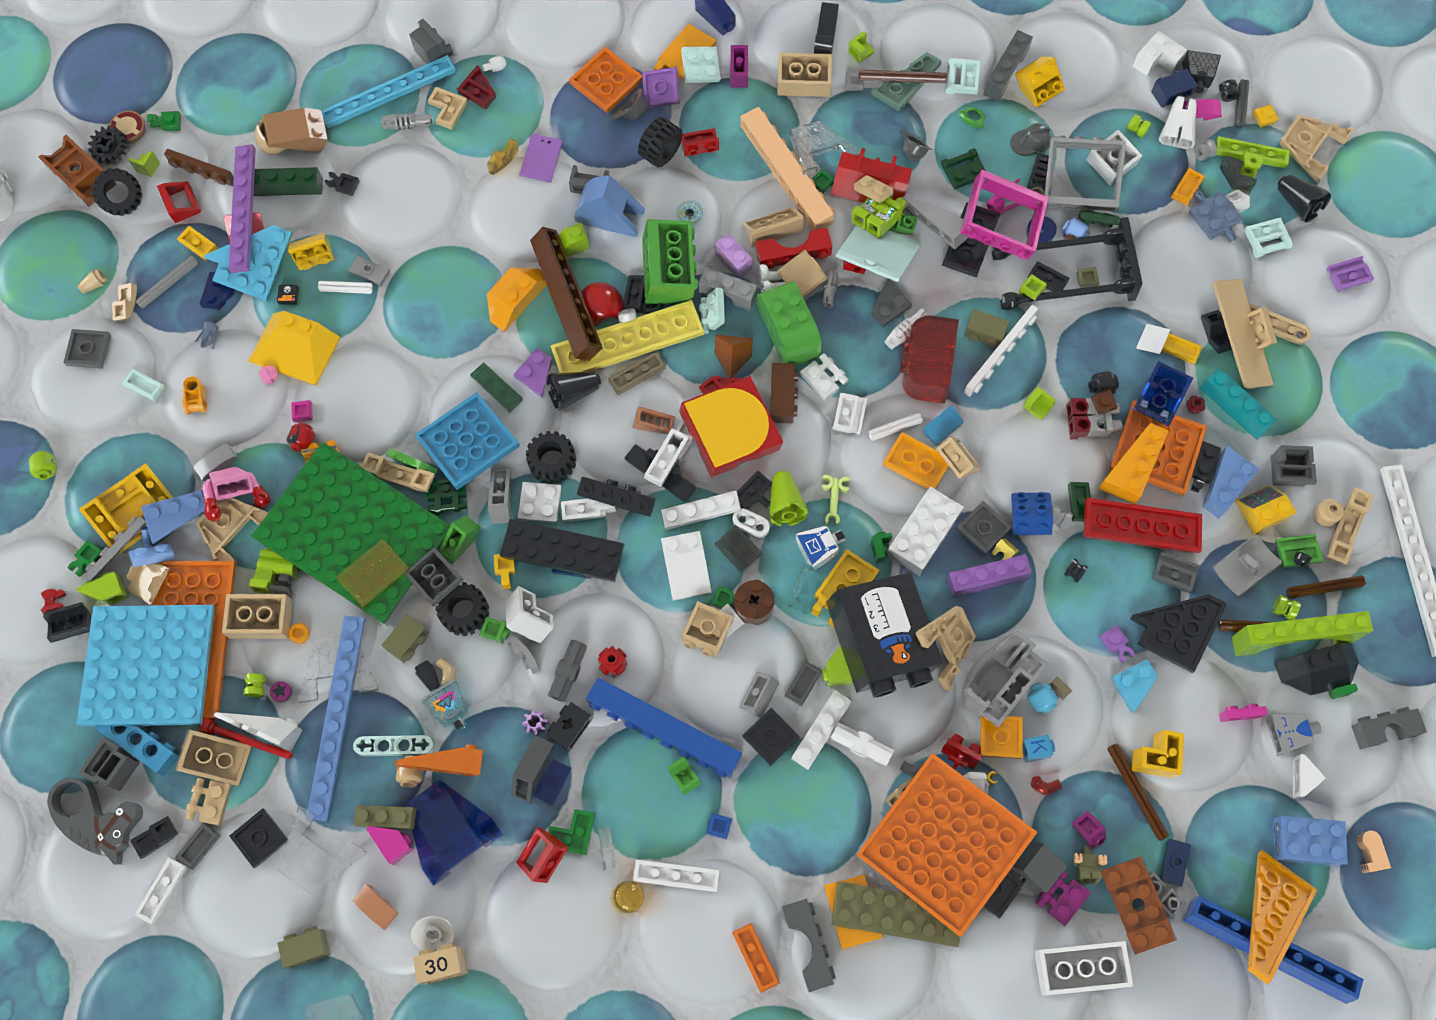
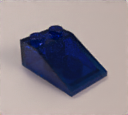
[1133,361,1194,427]

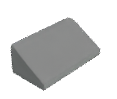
[739,672,779,718]

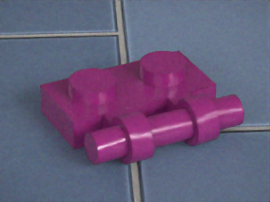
[1035,871,1091,926]

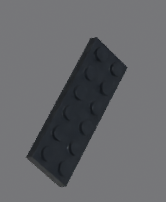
[500,519,625,582]

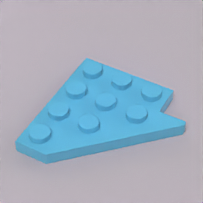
[204,225,293,301]

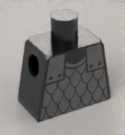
[1182,50,1221,93]

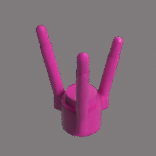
[986,178,1020,215]

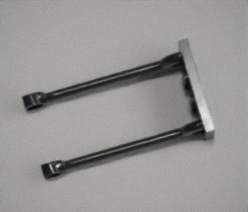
[992,217,1143,310]

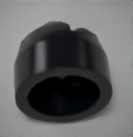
[1294,551,1312,567]

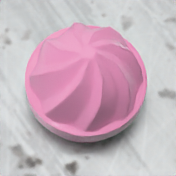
[258,366,278,385]

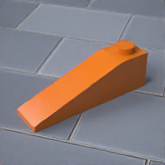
[394,745,483,777]

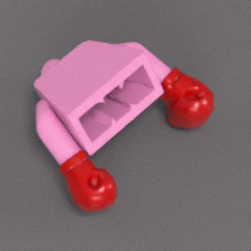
[202,467,271,522]

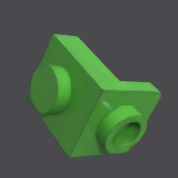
[479,617,511,644]
[667,757,701,795]

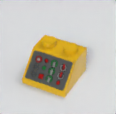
[1235,485,1297,534]

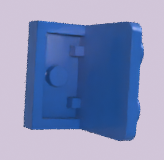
[1011,492,1053,535]

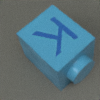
[1023,735,1055,763]

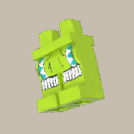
[852,194,906,239]

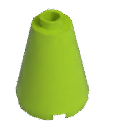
[769,470,808,526]

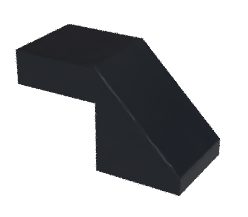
[1201,310,1232,354]

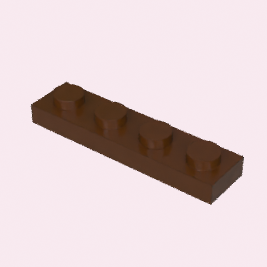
[164,148,234,187]

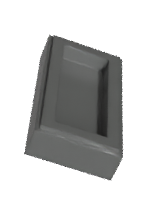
[785,661,822,706]
[176,823,221,870]

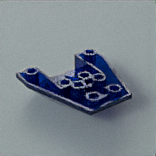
[405,780,503,886]

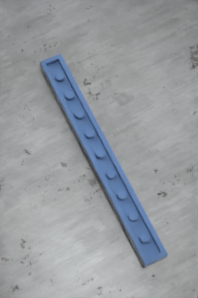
[306,615,366,822]

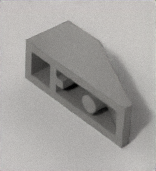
[488,467,512,524]

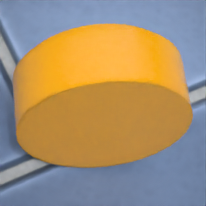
[289,623,310,644]

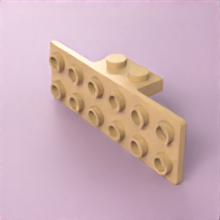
[1212,279,1277,389]

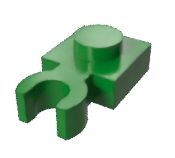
[67,540,102,577]

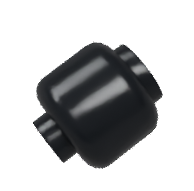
[1088,371,1119,394]

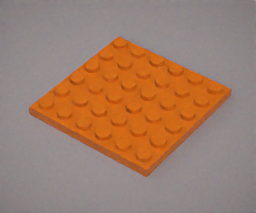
[857,753,1037,937]

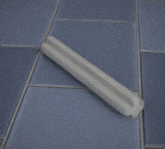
[136,256,198,309]

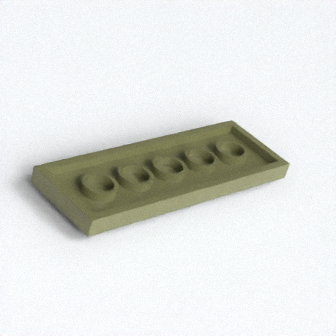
[831,881,960,947]

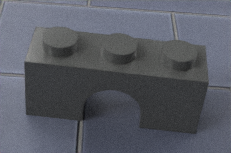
[1351,707,1427,749]

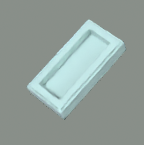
[122,369,165,402]

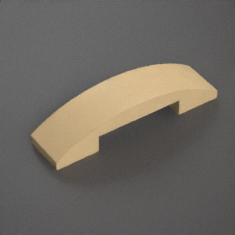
[361,452,435,492]
[1327,487,1374,566]

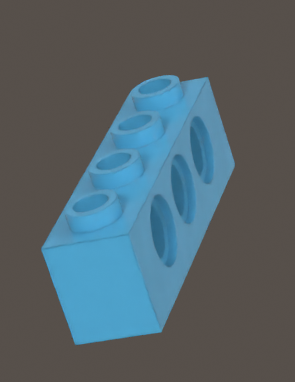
[94,725,179,776]

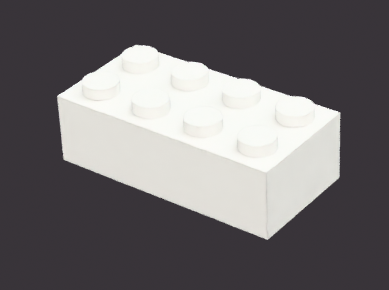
[887,486,964,576]
[1034,941,1134,996]

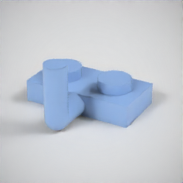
[129,526,175,567]

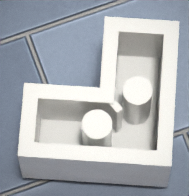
[1133,31,1187,75]
[505,586,554,643]

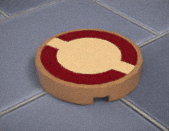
[109,111,146,144]

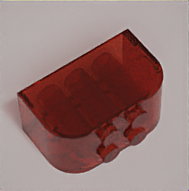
[900,315,959,404]

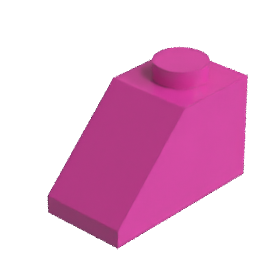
[366,826,414,865]

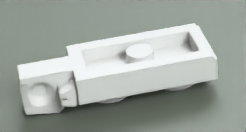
[561,498,616,522]

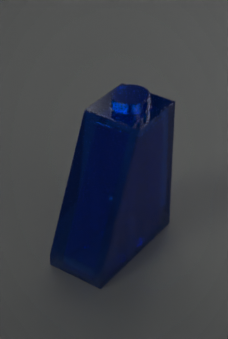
[695,0,736,36]

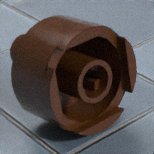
[734,580,774,625]

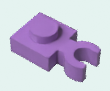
[1099,625,1135,663]

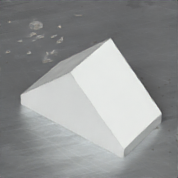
[1293,754,1326,799]

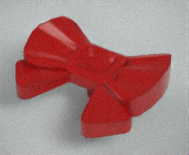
[41,589,66,613]

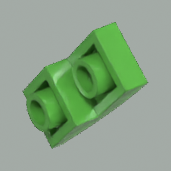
[889,212,917,234]

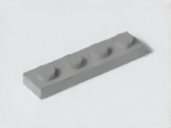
[84,516,146,581]

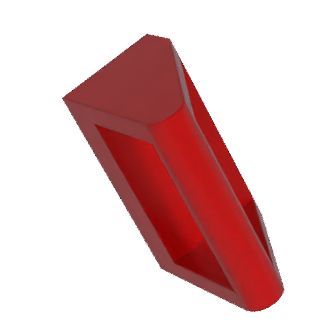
[157,181,201,223]
[516,827,568,883]

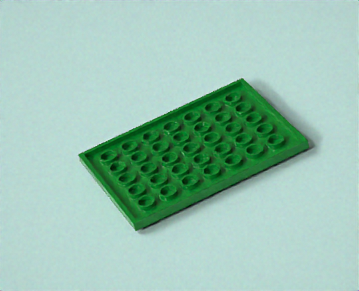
[251,442,451,624]

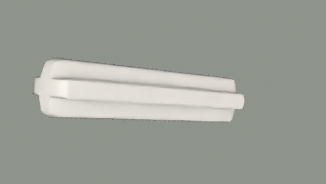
[318,281,373,294]
[868,413,923,441]

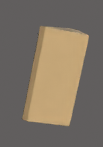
[742,207,804,248]

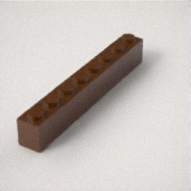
[530,226,603,361]

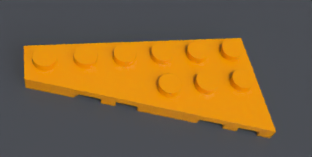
[1248,850,1317,984]

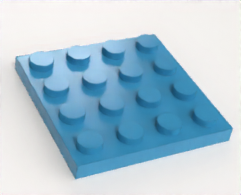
[414,392,520,490]

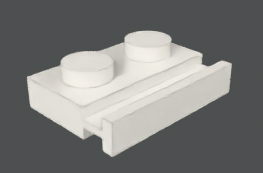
[833,393,867,435]

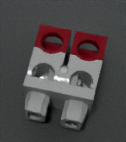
[1066,398,1122,440]

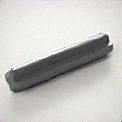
[1235,79,1250,127]

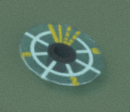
[676,200,703,224]

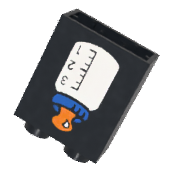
[826,572,943,698]

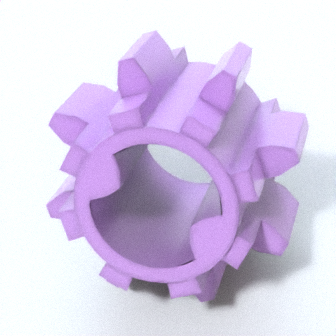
[522,709,548,736]

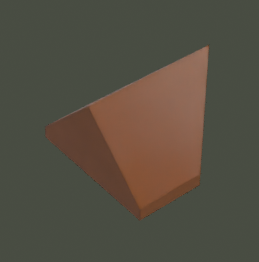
[714,335,753,378]

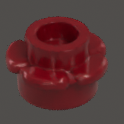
[1186,395,1206,414]

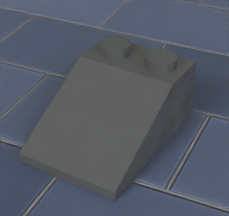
[404,547,464,607]

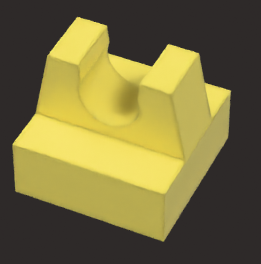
[992,538,1019,560]

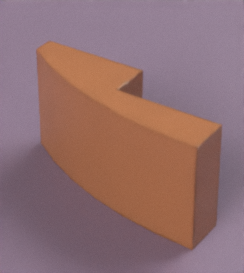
[352,884,399,930]

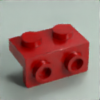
[681,128,719,157]

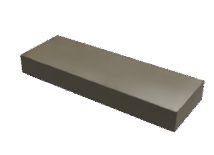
[608,352,666,396]

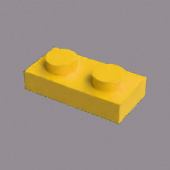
[177,226,218,261]

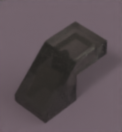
[1220,155,1257,195]

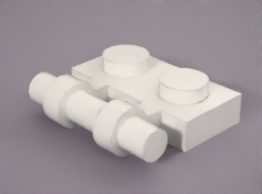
[800,353,849,401]

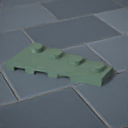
[871,52,941,112]

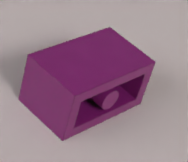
[730,45,748,88]

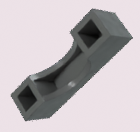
[983,30,1033,102]
[782,898,836,993]

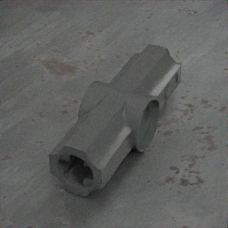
[548,639,587,702]

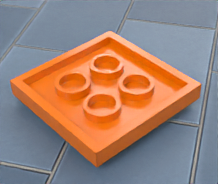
[569,47,643,114]

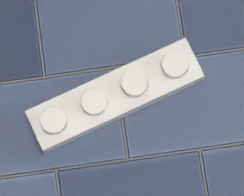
[661,491,741,530]
[791,690,852,770]
[633,860,720,893]

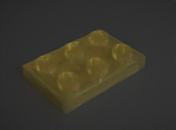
[336,539,409,608]

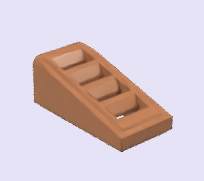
[632,406,675,434]

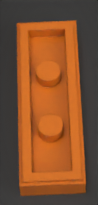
[732,923,780,993]

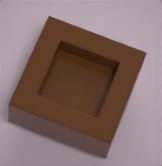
[1091,390,1118,415]

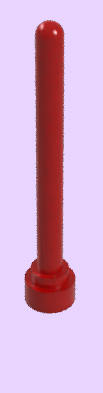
[199,718,293,759]

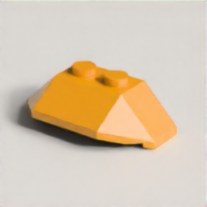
[487,267,547,332]

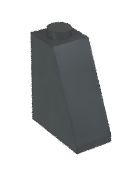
[511,736,554,804]

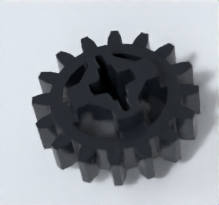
[88,125,129,165]

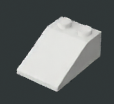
[661,531,712,601]

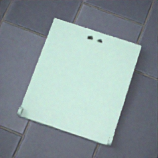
[836,219,921,282]

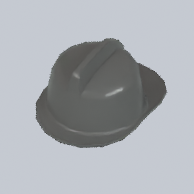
[610,89,649,120]
[1010,123,1052,155]
[900,129,933,162]

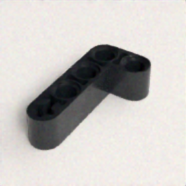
[814,2,839,54]

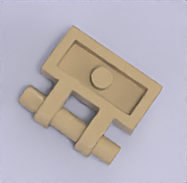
[185,778,233,826]

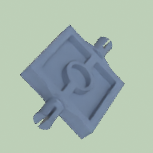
[1189,190,1243,242]

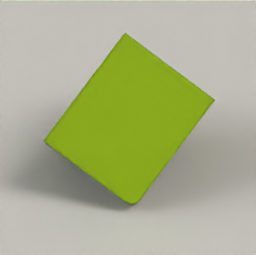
[848,31,875,64]
[128,151,160,177]
[1019,274,1047,300]
[1023,387,1056,420]

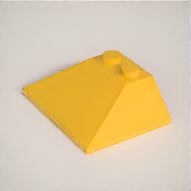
[248,311,341,386]
[79,463,173,555]

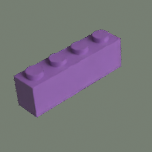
[946,554,1032,598]

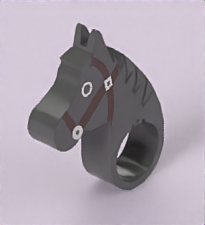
[47,778,143,865]

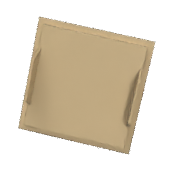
[776,250,828,297]
[126,562,169,605]

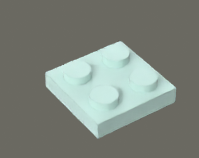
[681,47,721,83]

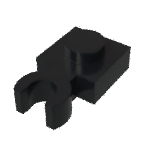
[324,172,360,196]

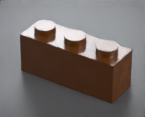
[770,363,798,423]

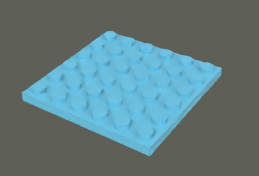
[76,605,215,726]

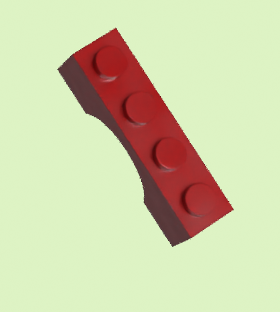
[755,228,832,269]

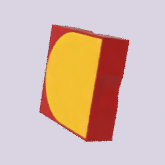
[679,376,783,478]

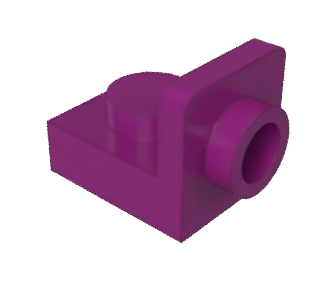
[1072,811,1107,849]

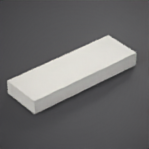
[134,857,188,925]

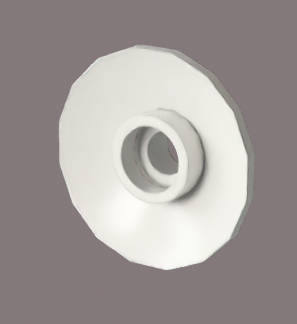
[411,916,455,951]

